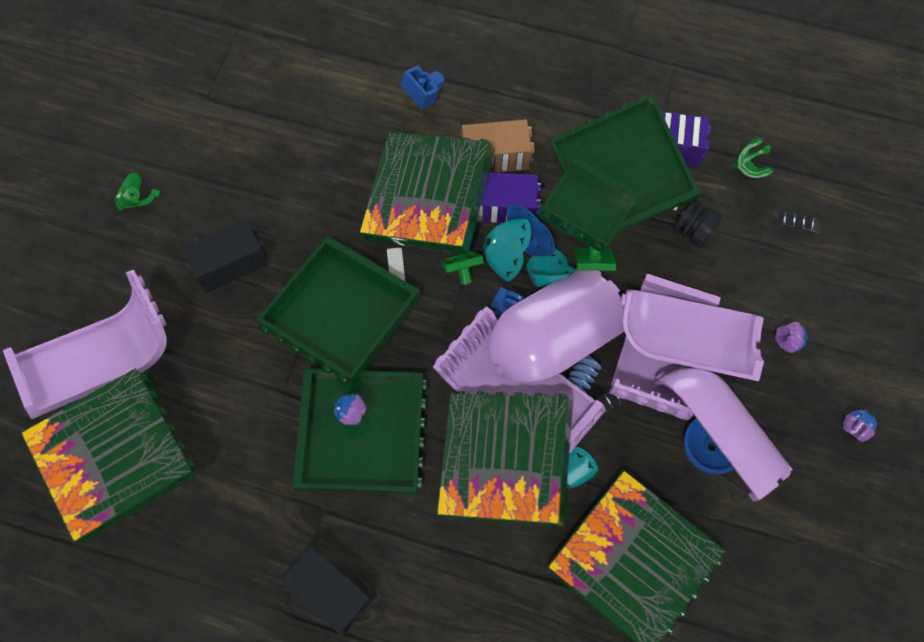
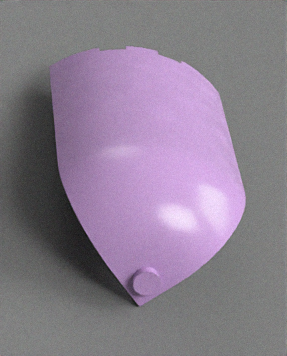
[490,269,624,382]
[620,290,764,381]
[653,366,793,501]

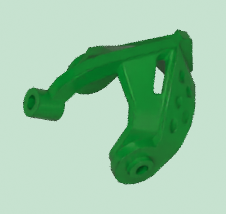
[732,138,773,178]
[114,173,160,211]

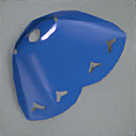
[507,205,555,257]

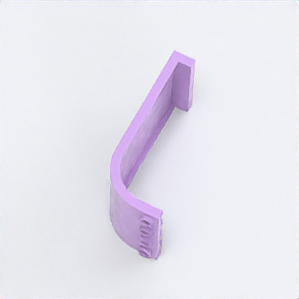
[3,270,167,419]
[609,274,721,420]
[433,307,606,454]

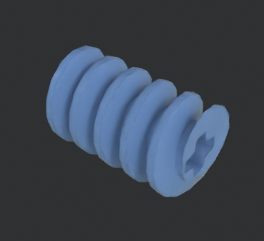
[567,356,601,394]

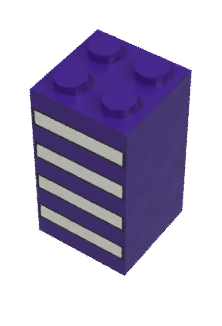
[661,111,711,167]
[477,173,541,224]

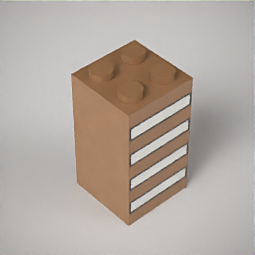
[462,119,534,173]

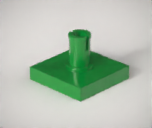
[574,246,616,271]
[440,250,484,285]

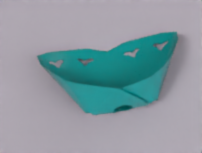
[483,218,531,282]
[527,249,575,287]
[567,447,598,489]

